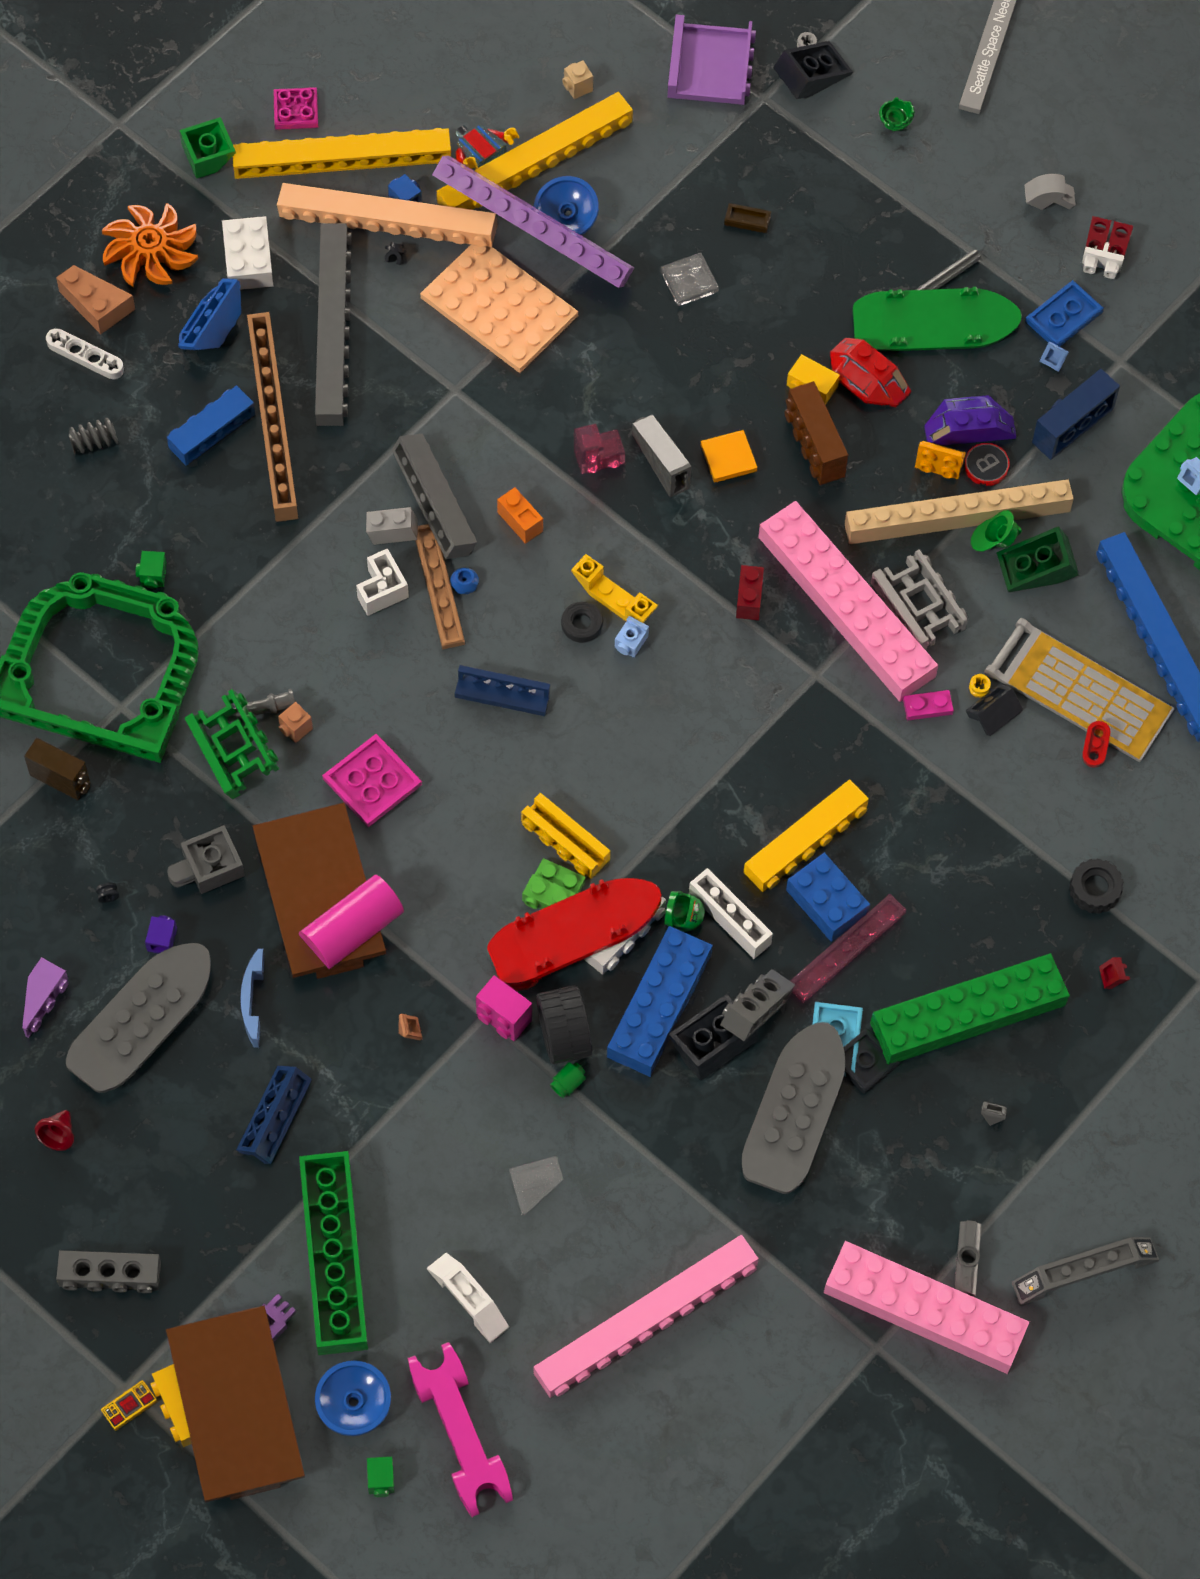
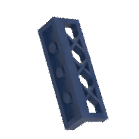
[455,665,550,716]
[236,1066,312,1164]

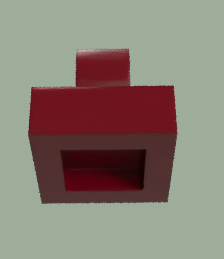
[1099,957,1130,989]

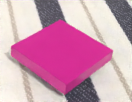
[274,87,318,130]

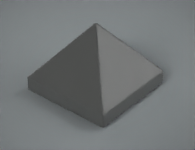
[981,1102,1007,1126]

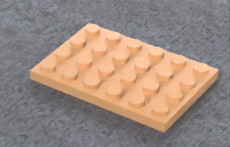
[420,245,578,373]

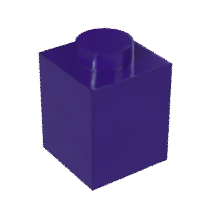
[145,916,177,953]

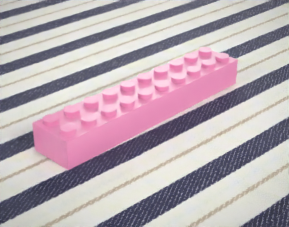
[759,501,938,702]

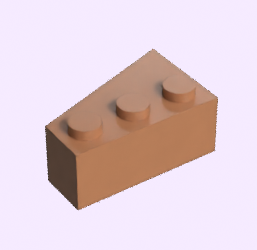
[56,265,135,334]

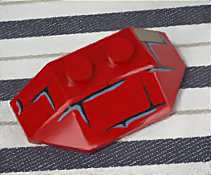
[830,338,911,407]

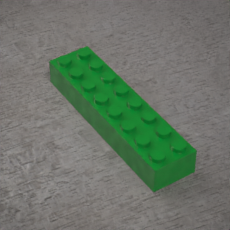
[870,953,1070,1065]
[299,1151,368,1355]

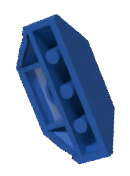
[178,278,241,350]

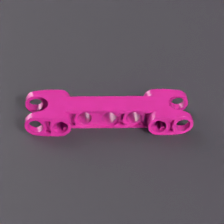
[408,1342,513,1517]

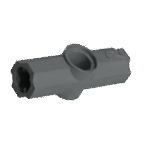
[954,1220,981,1298]

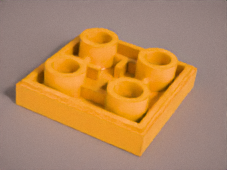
[700,430,757,483]

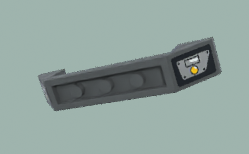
[1012,1237,1159,1306]

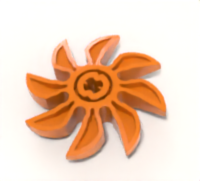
[102,203,198,286]

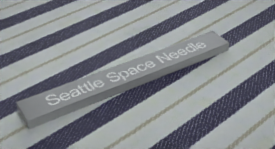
[959,0,1017,114]

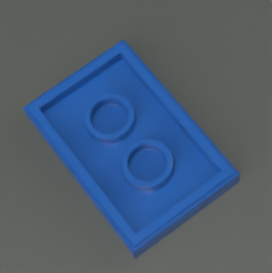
[1025,280,1104,347]

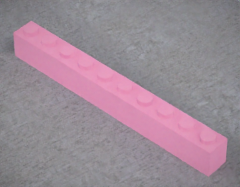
[534,1235,758,1398]

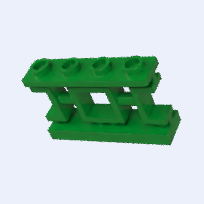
[185,689,279,799]

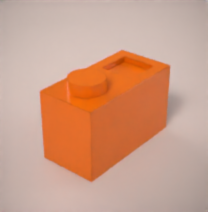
[497,487,543,544]

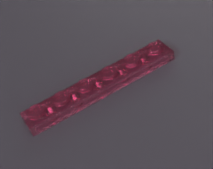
[790,894,906,1003]

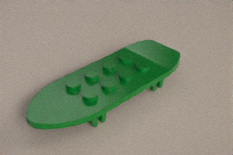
[853,287,1022,351]

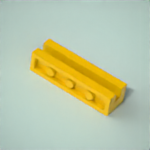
[521,793,611,879]

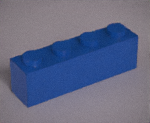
[167,385,255,465]

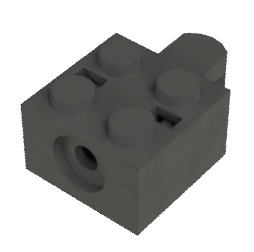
[167,825,245,894]

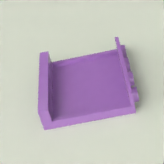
[667,15,756,105]

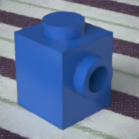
[388,174,422,203]

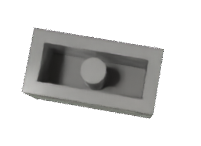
[366,507,418,545]

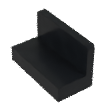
[965,684,1023,736]

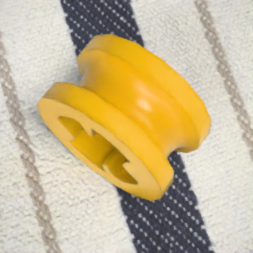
[969,674,991,698]

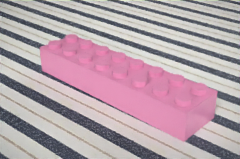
[824,1241,1029,1374]

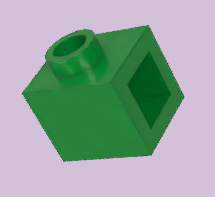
[136,551,167,588]

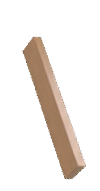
[415,524,465,650]

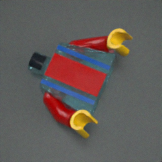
[455,125,519,170]

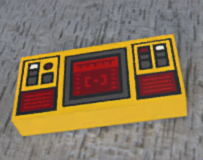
[101,1380,157,1431]

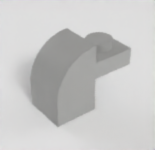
[1024,174,1075,210]

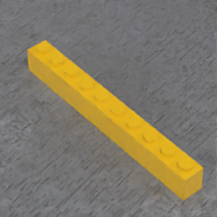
[437,91,633,210]
[233,128,451,179]

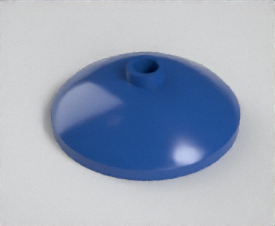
[533,176,599,235]
[315,1361,391,1436]

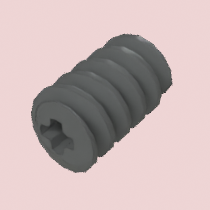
[69,418,118,456]

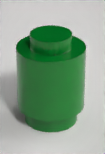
[550,1062,586,1098]

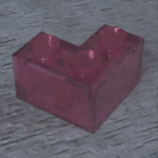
[574,424,625,474]

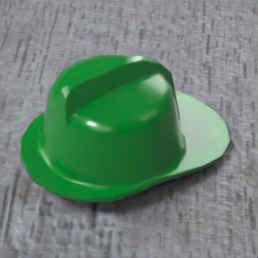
[971,510,1022,552]

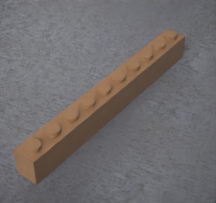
[247,312,298,522]

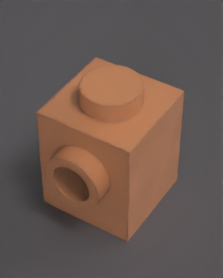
[278,702,313,743]

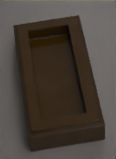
[724,203,771,234]

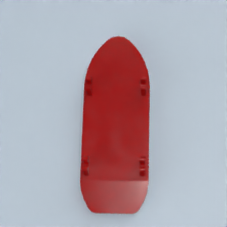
[487,878,662,985]

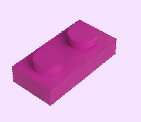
[903,690,954,721]

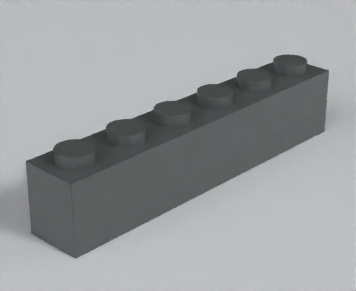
[392,434,477,559]

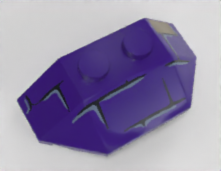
[924,395,1016,446]

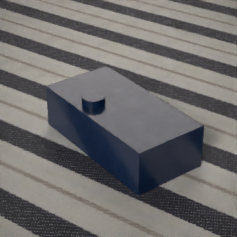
[1032,369,1120,460]

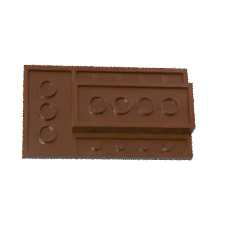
[253,803,386,979]
[166,1305,305,1503]

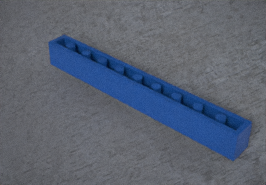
[1096,532,1200,742]

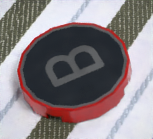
[964,443,1009,486]

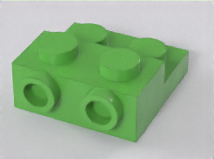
[522,858,586,909]

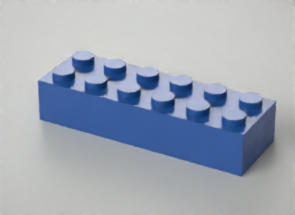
[607,926,713,1077]

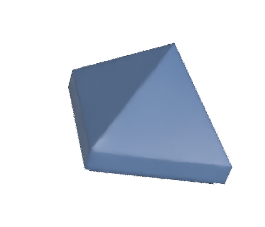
[1040,342,1069,372]

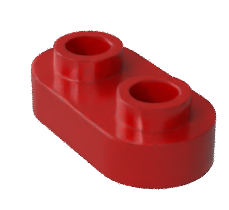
[1082,721,1111,768]

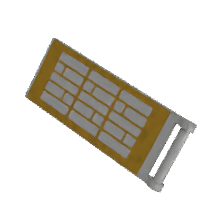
[984,618,1174,762]

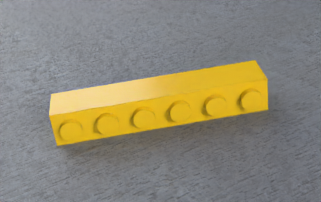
[743,779,869,892]

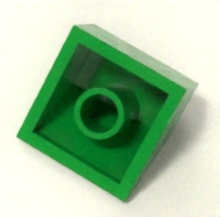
[180,117,236,179]

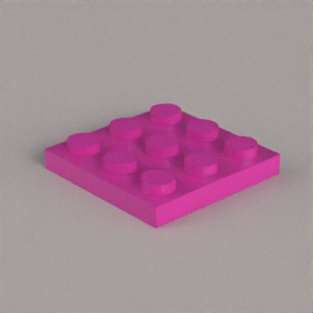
[322,734,422,827]

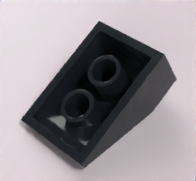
[773,41,853,99]

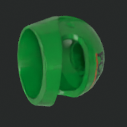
[665,891,705,932]

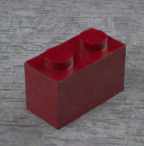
[736,565,764,620]

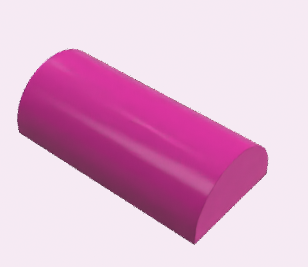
[299,875,404,969]

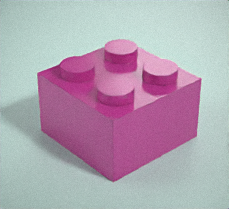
[476,975,532,1041]

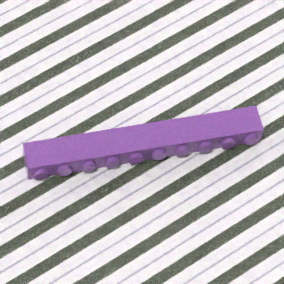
[432,156,634,288]

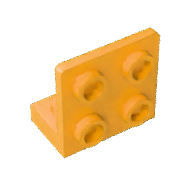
[915,441,966,479]

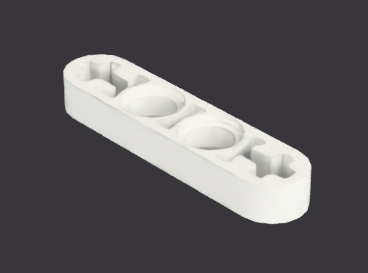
[46,329,124,379]

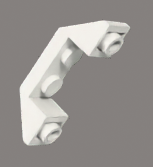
[427,1253,509,1343]

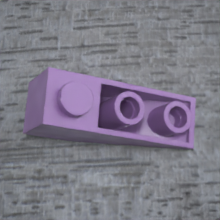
[22,957,69,1038]

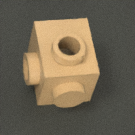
[562,61,593,99]

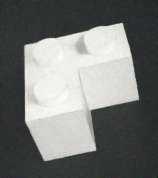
[356,548,409,616]

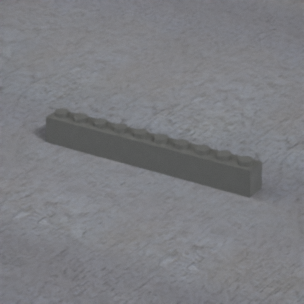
[315,223,352,426]

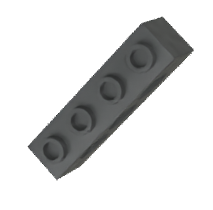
[720,969,795,1041]
[56,1250,161,1293]

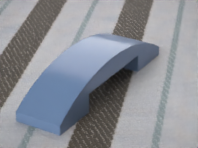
[241,949,265,1048]

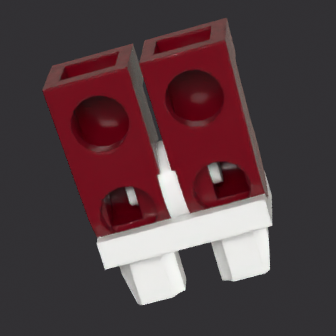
[1082,216,1133,279]

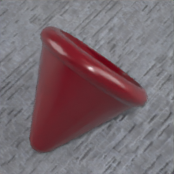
[35,1110,74,1151]

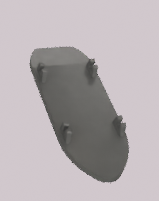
[66,943,211,1093]
[742,1022,845,1194]

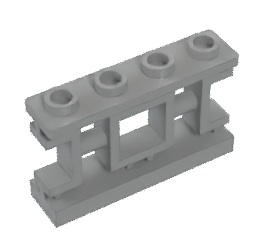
[871,550,968,650]

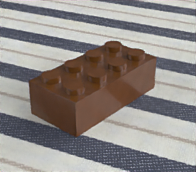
[785,381,848,485]

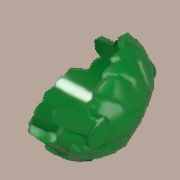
[879,97,915,131]

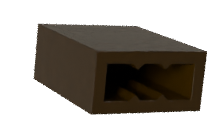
[24,737,91,800]

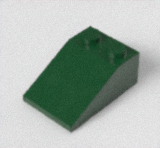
[996,526,1079,592]

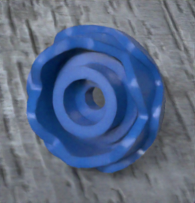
[450,567,479,594]

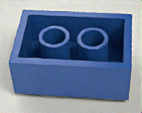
[786,852,870,942]

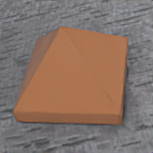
[399,1014,422,1040]

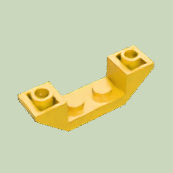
[571,554,658,623]

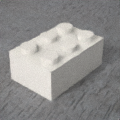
[222,216,273,290]

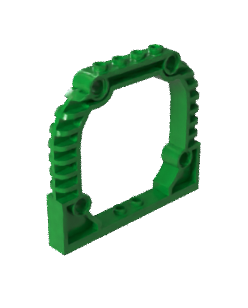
[0,572,199,763]

